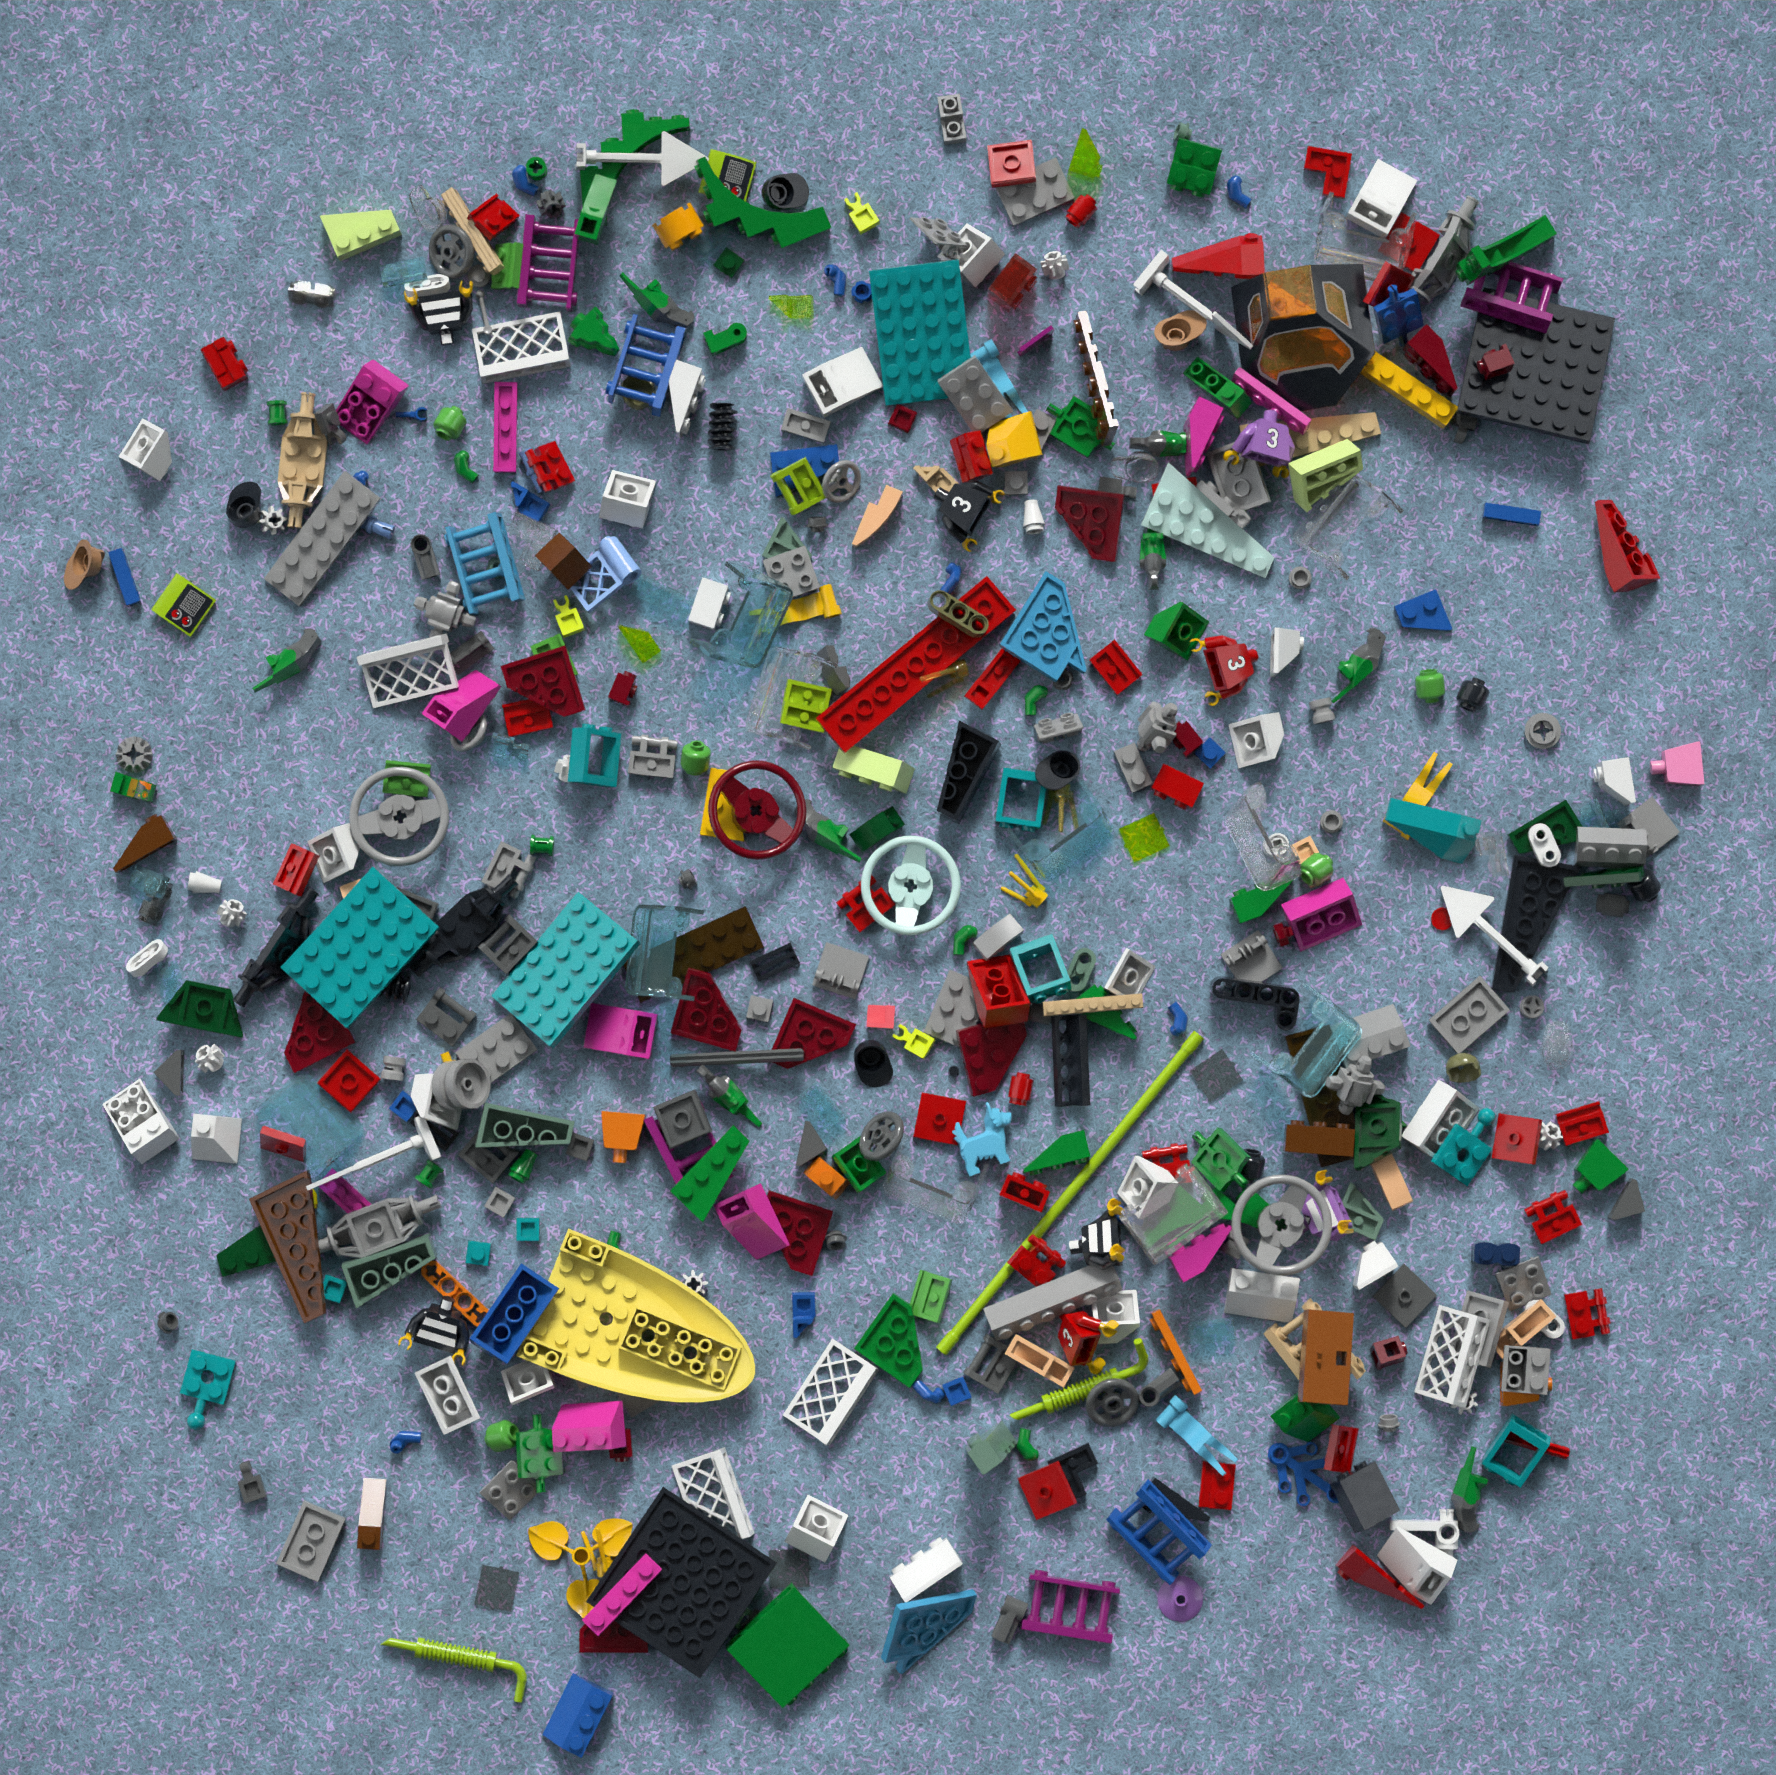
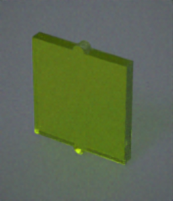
[1118,813,1170,863]

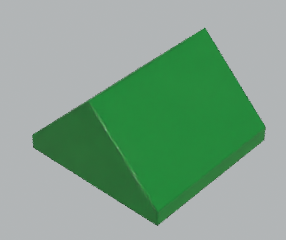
[832,1136,887,1193]

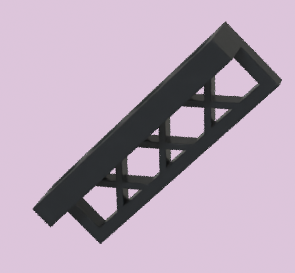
[1051,1014,1090,1107]

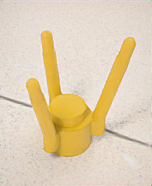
[1001,854,1048,908]
[581,1528,616,1577]

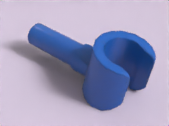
[396,407,427,422]

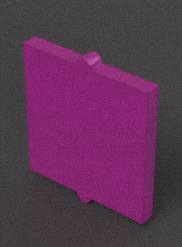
[1017,325,1055,357]

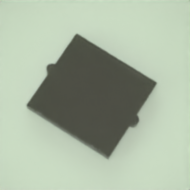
[1190,1049,1243,1102]
[769,1549,811,1588]
[474,1565,519,1612]

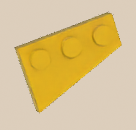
[700,768,745,842]

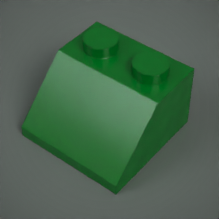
[1270,1392,1340,1442]

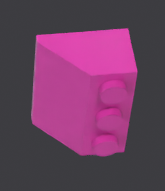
[1281,878,1362,952]
[552,1401,626,1452]

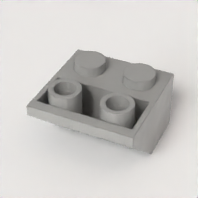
[1501,1345,1551,1395]

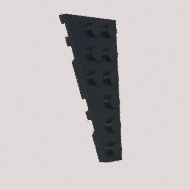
[1491,855,1581,993]

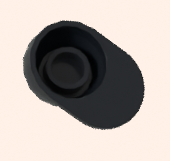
[761,173,809,210]
[226,481,262,528]
[1035,750,1080,790]
[854,1040,893,1087]

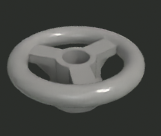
[822,460,861,503]
[450,715,487,752]

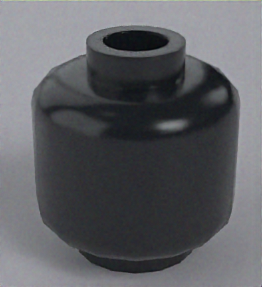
[1456,677,1490,713]
[1627,869,1661,902]
[1240,1148,1265,1184]

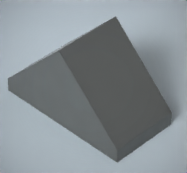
[153,1050,184,1096]
[796,1121,827,1166]
[1607,1178,1645,1220]

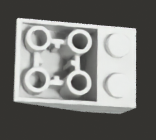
[1346,159,1417,239]
[802,347,883,418]
[669,360,706,439]
[103,1079,180,1164]
[1377,1526,1457,1605]

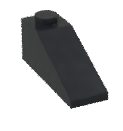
[1142,1476,1210,1522]

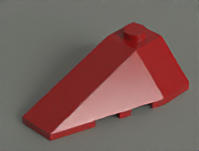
[1171,233,1265,279]
[1595,500,1660,592]
[1336,1544,1424,1609]

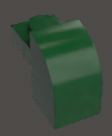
[849,806,905,853]

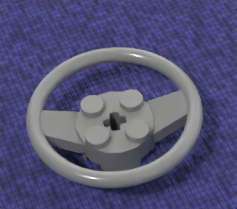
[349,767,449,866]
[1232,1175,1332,1275]

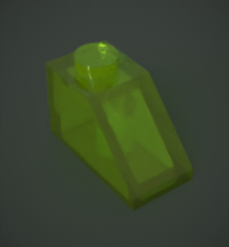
[1067,128,1103,183]

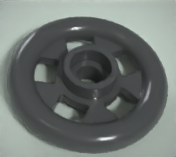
[428,224,474,279]
[859,1111,904,1161]
[1086,1378,1139,1427]

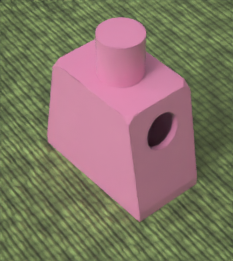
[1650,741,1704,786]

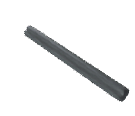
[670,1048,804,1067]

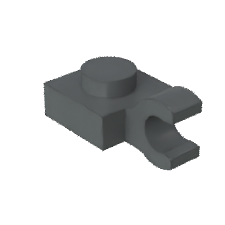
[314,403,346,445]
[1452,410,1478,444]
[1098,476,1137,498]
[238,1460,267,1503]

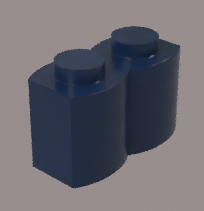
[1471,1242,1520,1266]

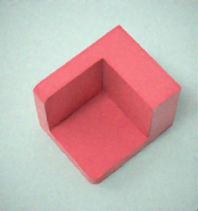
[866,1005,895,1029]

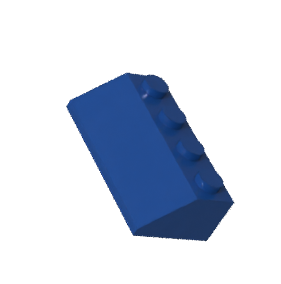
[470,1263,559,1365]

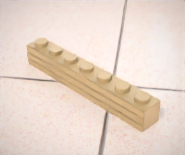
[441,187,505,276]
[1042,993,1143,1016]

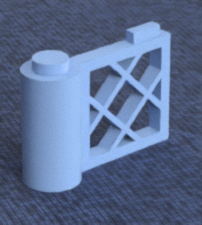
[570,536,642,613]

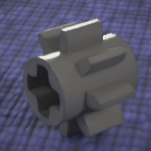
[536,189,566,218]

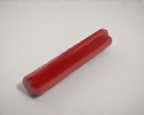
[1504,1432,1570,1460]

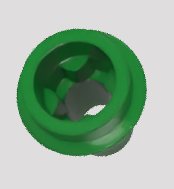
[508,1149,538,1184]

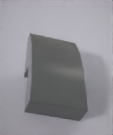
[817,645,850,695]

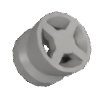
[1519,995,1544,1018]

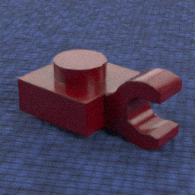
[1272,922,1294,947]

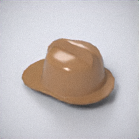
[1154,310,1207,351]
[64,539,105,590]

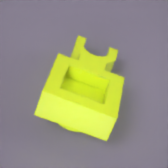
[844,192,880,235]
[553,595,585,638]
[892,1024,936,1060]

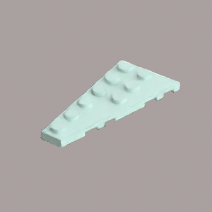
[1141,462,1275,578]

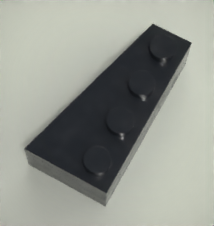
[937,721,1001,824]

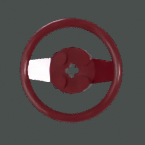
[708,760,806,860]

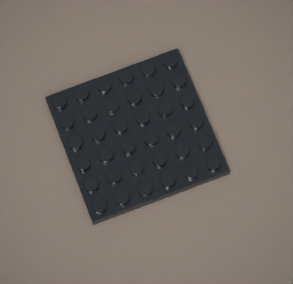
[1456,287,1615,444]
[586,1487,777,1679]

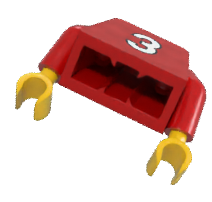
[1189,635,1259,706]
[1058,1311,1119,1374]

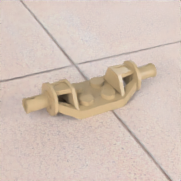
[278,392,328,529]

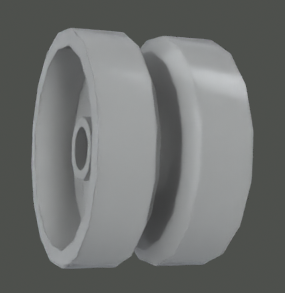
[432,1059,491,1110]

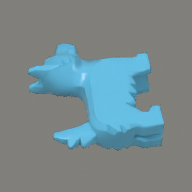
[952,1102,1012,1176]

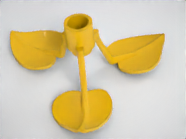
[528,1518,633,1618]

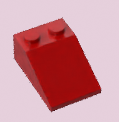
[967,954,1030,1029]

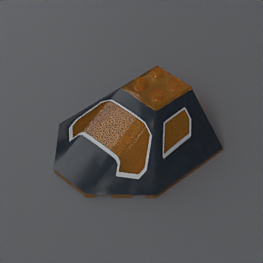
[1231,264,1375,412]

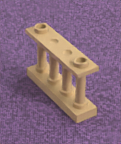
[1263,1298,1366,1380]

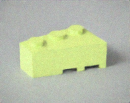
[320,210,402,261]
[1288,439,1363,512]
[833,746,915,794]

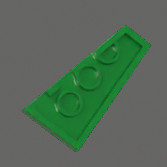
[670,1125,750,1223]

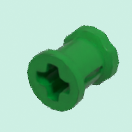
[526,157,547,181]
[266,400,288,426]
[530,835,554,856]
[415,1159,444,1189]

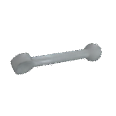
[476,290,493,335]

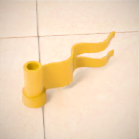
[749,584,842,633]
[1383,752,1453,840]

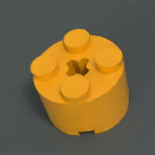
[652,202,704,251]

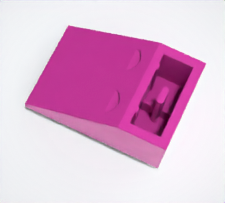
[336,359,409,444]
[1183,396,1224,477]
[422,670,501,742]
[583,1003,658,1059]
[714,1183,790,1260]
[1168,1223,1232,1282]

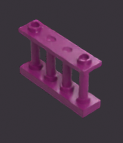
[517,214,579,312]
[1460,262,1564,333]
[644,1098,736,1184]
[1021,1569,1120,1644]

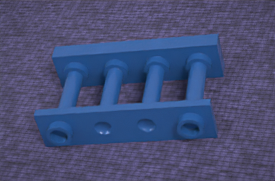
[605,314,686,417]
[1106,1479,1212,1585]

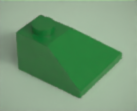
[1144,602,1209,661]

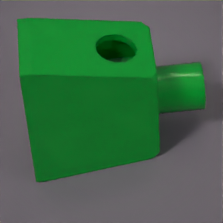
[1572,1139,1629,1194]

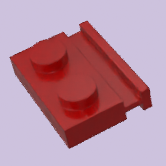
[467,193,520,241]
[1089,639,1143,696]
[502,699,554,738]
[273,843,320,897]
[1555,1101,1609,1146]
[1324,1424,1359,1473]
[1198,1461,1236,1510]

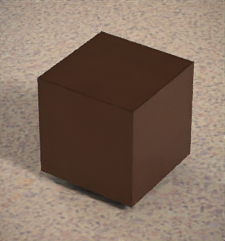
[535,533,592,590]

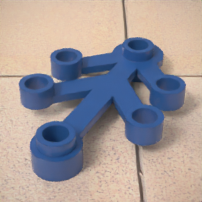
[1268,1441,1339,1506]

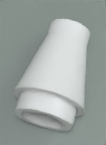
[1023,499,1045,535]
[187,871,221,893]

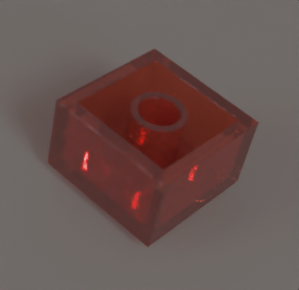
[987,253,1038,312]

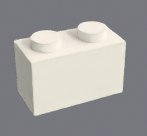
[688,577,731,631]

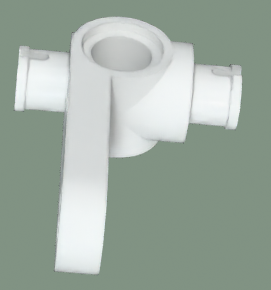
[1390,1509,1459,1558]

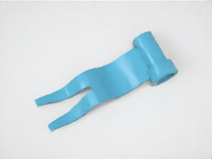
[970,339,1028,419]
[1155,1395,1238,1476]

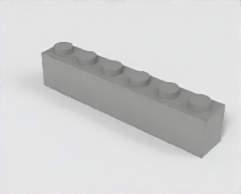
[983,1266,1123,1341]

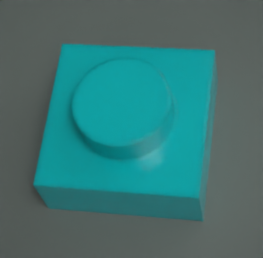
[516,1218,540,1241]
[465,1240,492,1266]
[323,1274,347,1303]

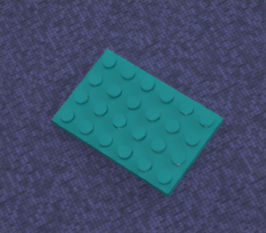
[869,259,971,406]
[281,867,440,1029]
[492,892,641,1049]

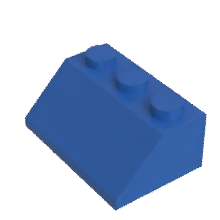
[542,1673,614,1758]

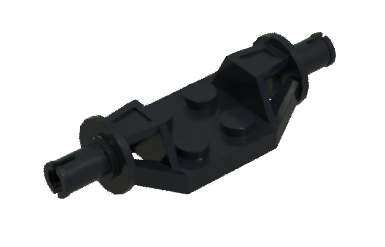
[410,874,519,978]
[232,886,319,1008]

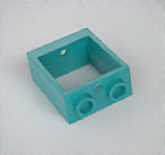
[568,724,622,787]
[995,767,1046,832]
[1010,934,1072,1004]
[1482,1413,1551,1488]

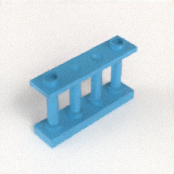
[444,512,526,615]

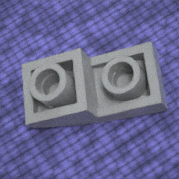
[937,94,967,145]
[973,914,1024,961]

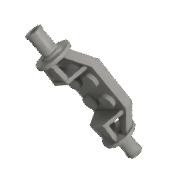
[1409,195,1479,303]
[318,1194,442,1258]

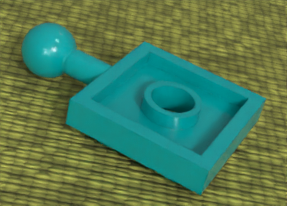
[1431,1108,1496,1186]
[180,1349,236,1431]

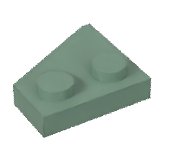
[762,517,812,560]
[1342,1182,1384,1240]

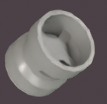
[1309,697,1336,725]
[381,1056,406,1081]
[1219,1230,1249,1260]

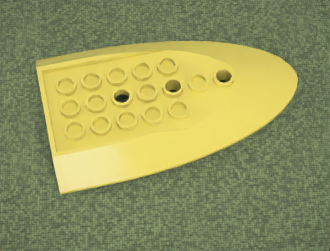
[516,1229,755,1403]

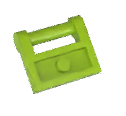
[770,457,826,515]

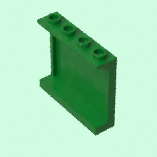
[725,1582,850,1708]

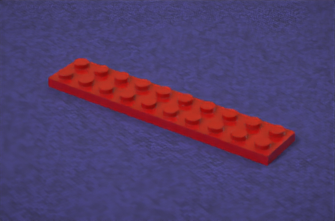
[815,576,1016,754]

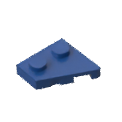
[1394,589,1452,631]

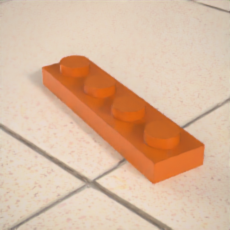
[1149,1309,1202,1395]

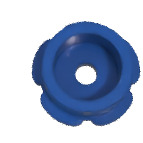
[851,281,872,303]

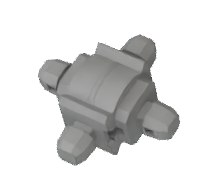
[413,581,476,638]
[1137,701,1177,753]
[1325,1056,1385,1115]

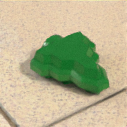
[567,306,620,356]

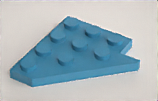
[999,571,1087,682]
[881,1589,977,1674]

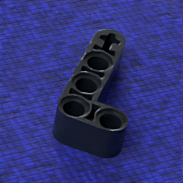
[1210,976,1300,1031]

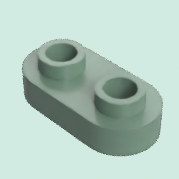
[1067,948,1096,992]

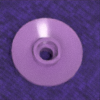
[1157,1576,1203,1622]

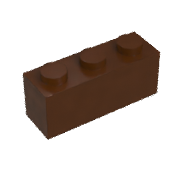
[1283,1120,1355,1157]

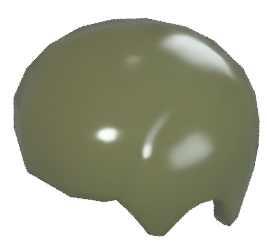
[621,376,656,410]
[1446,1053,1481,1083]

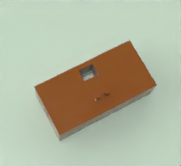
[1298,1309,1354,1405]

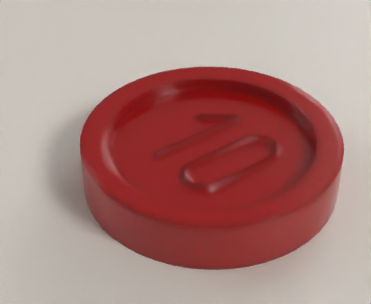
[1431,907,1452,930]

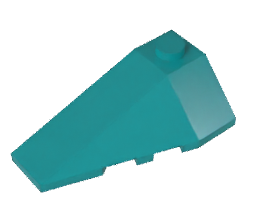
[1385,798,1482,864]

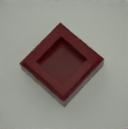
[888,404,917,433]

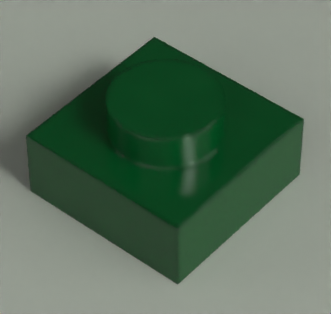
[713,247,745,279]

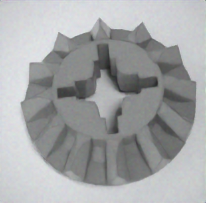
[1524,713,1561,749]
[116,736,153,773]

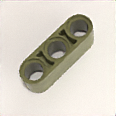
[927,590,989,638]

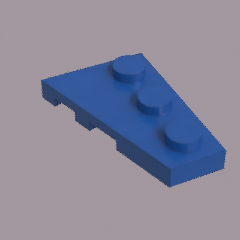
[770,444,839,498]

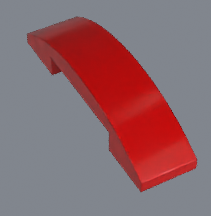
[964,649,1021,710]

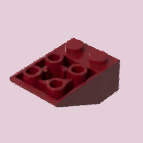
[1403,324,1458,397]

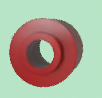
[1065,194,1097,229]
[1008,1072,1034,1106]

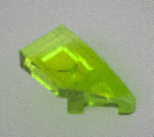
[769,295,814,319]
[617,625,661,663]

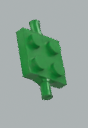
[1046,396,1115,458]
[1191,1127,1251,1192]
[516,1414,563,1493]

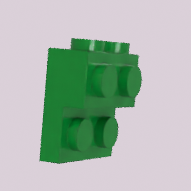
[1167,137,1222,198]

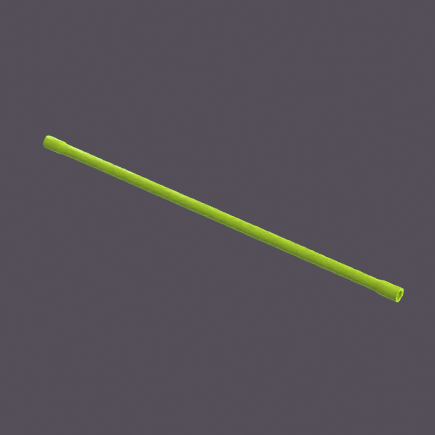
[936,1031,1204,1356]

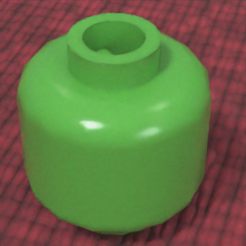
[433,406,467,441]
[1415,669,1446,703]
[680,740,711,776]
[1300,853,1334,886]
[485,1420,519,1452]

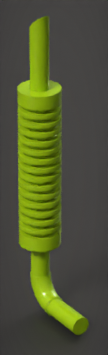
[1010,1338,1149,1420]
[380,1637,527,1702]

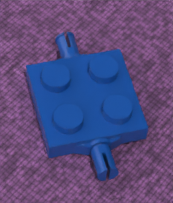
[1373,285,1424,346]

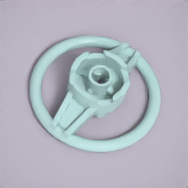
[861,836,961,935]

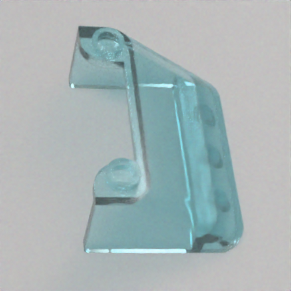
[253,1070,364,1179]

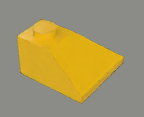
[986,411,1043,467]

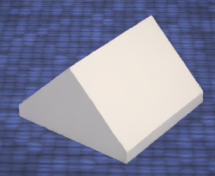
[1104,948,1156,996]
[501,1360,556,1405]

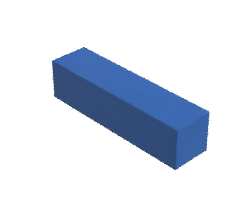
[1482,503,1541,526]
[108,548,141,607]

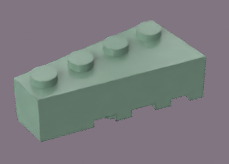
[475,1102,575,1147]
[341,1233,437,1308]
[966,1421,1017,1475]

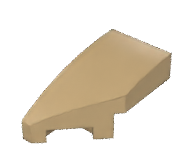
[913,466,959,493]

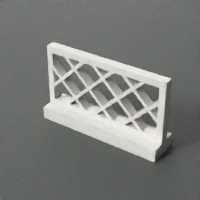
[472,312,571,384]
[357,633,459,708]
[1415,1305,1490,1408]
[783,1339,879,1446]
[672,1447,754,1539]

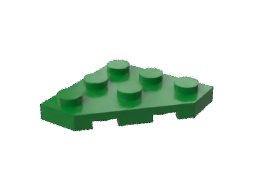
[854,1292,923,1388]

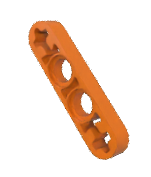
[421,1260,489,1327]

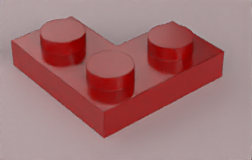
[1303,146,1352,199]

